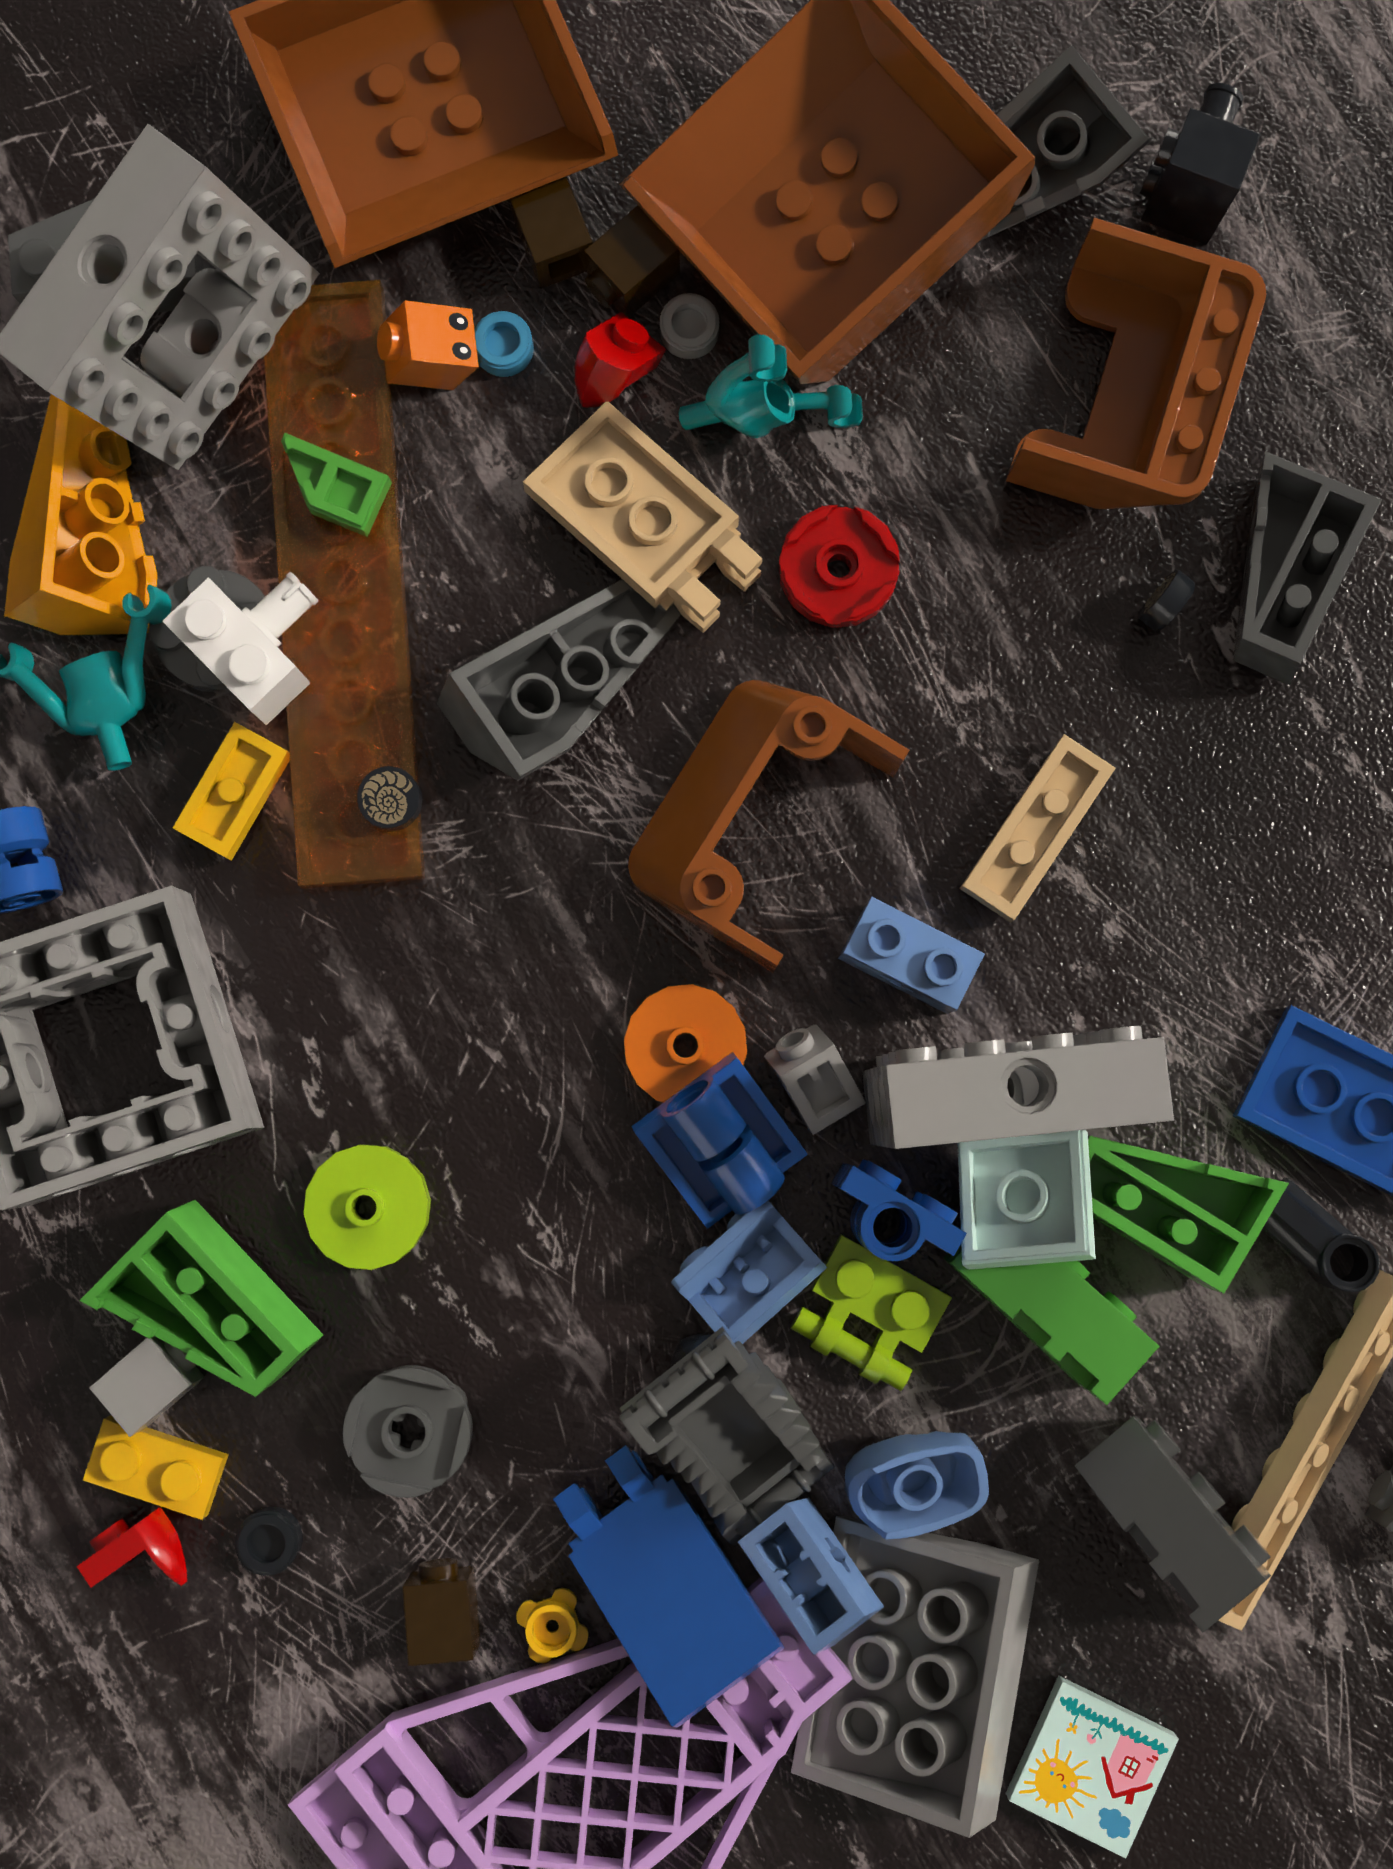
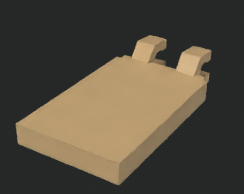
[523,402,762,633]

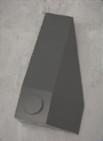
[980,45,1150,241]

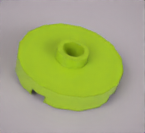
[304,1144,431,1270]

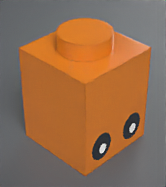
[377,300,479,390]

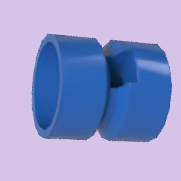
[0,806,63,914]

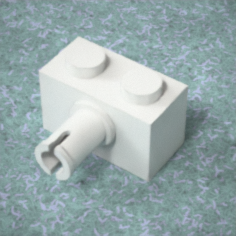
[163,571,319,725]

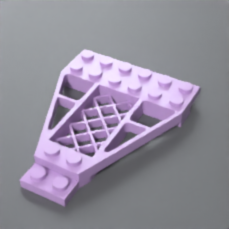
[288,1577,852,1869]

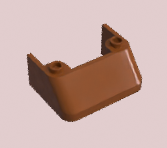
[628,680,910,973]

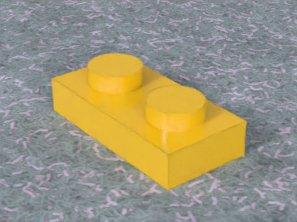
[173,721,293,861]
[83,1415,229,1520]

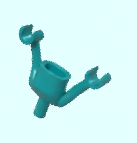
[679,334,863,438]
[0,584,172,771]

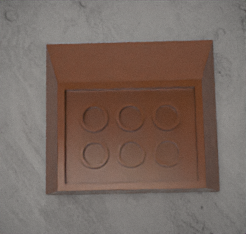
[228,0,618,268]
[619,0,1035,384]

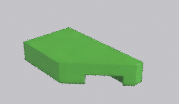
[281,433,392,537]

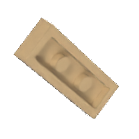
[959,734,1116,923]

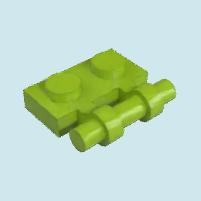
[790,1234,952,1391]

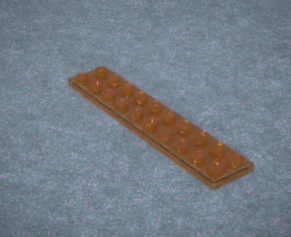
[264,280,425,889]

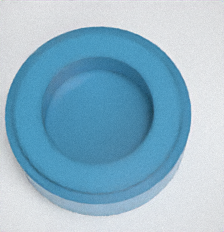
[474,311,534,377]

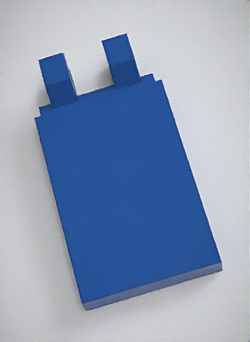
[1233,1005,1393,1196]
[553,1445,785,1728]

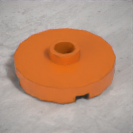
[624,984,747,1103]

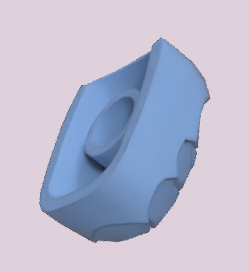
[845,1431,989,1540]

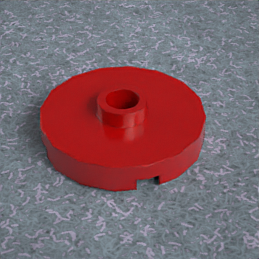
[779,505,900,628]

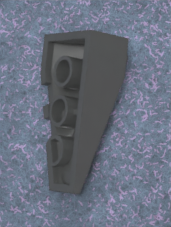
[436,579,681,781]

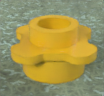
[516,1588,589,1664]

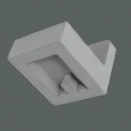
[764,1025,866,1135]

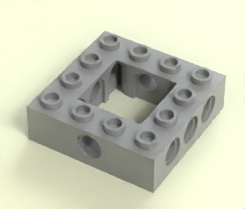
[0,124,320,470]
[0,885,264,1211]
[862,1026,1174,1149]

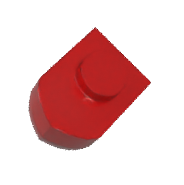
[574,312,666,408]
[76,1506,187,1588]

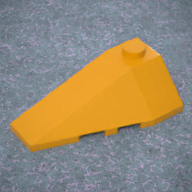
[4,394,158,635]

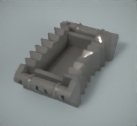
[619,1327,835,1547]

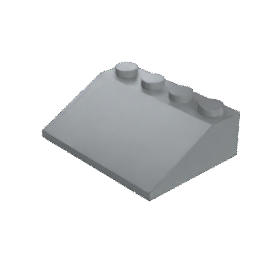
[791,1516,1039,1838]

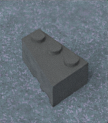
[1233,451,1382,685]
[1074,1416,1271,1633]

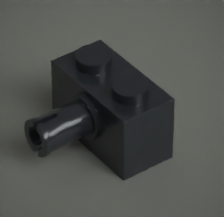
[1139,83,1261,245]

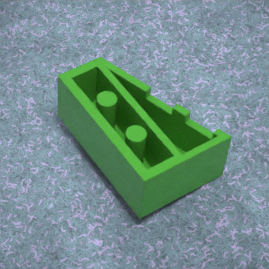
[1088,1136,1289,1294]
[79,1200,323,1397]
[943,1245,1160,1405]

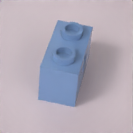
[838,897,985,1014]
[738,1498,884,1655]

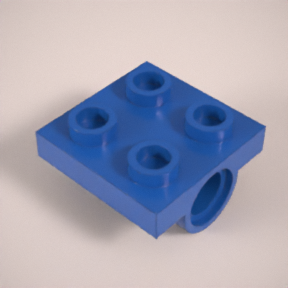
[632,1052,808,1229]
[831,1159,967,1261]

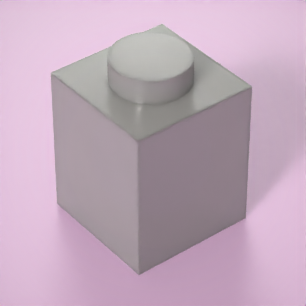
[89,1336,205,1437]

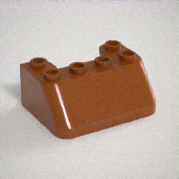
[1006,217,1266,509]

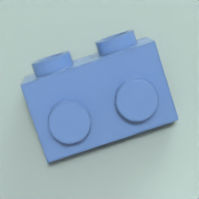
[671,1201,827,1344]

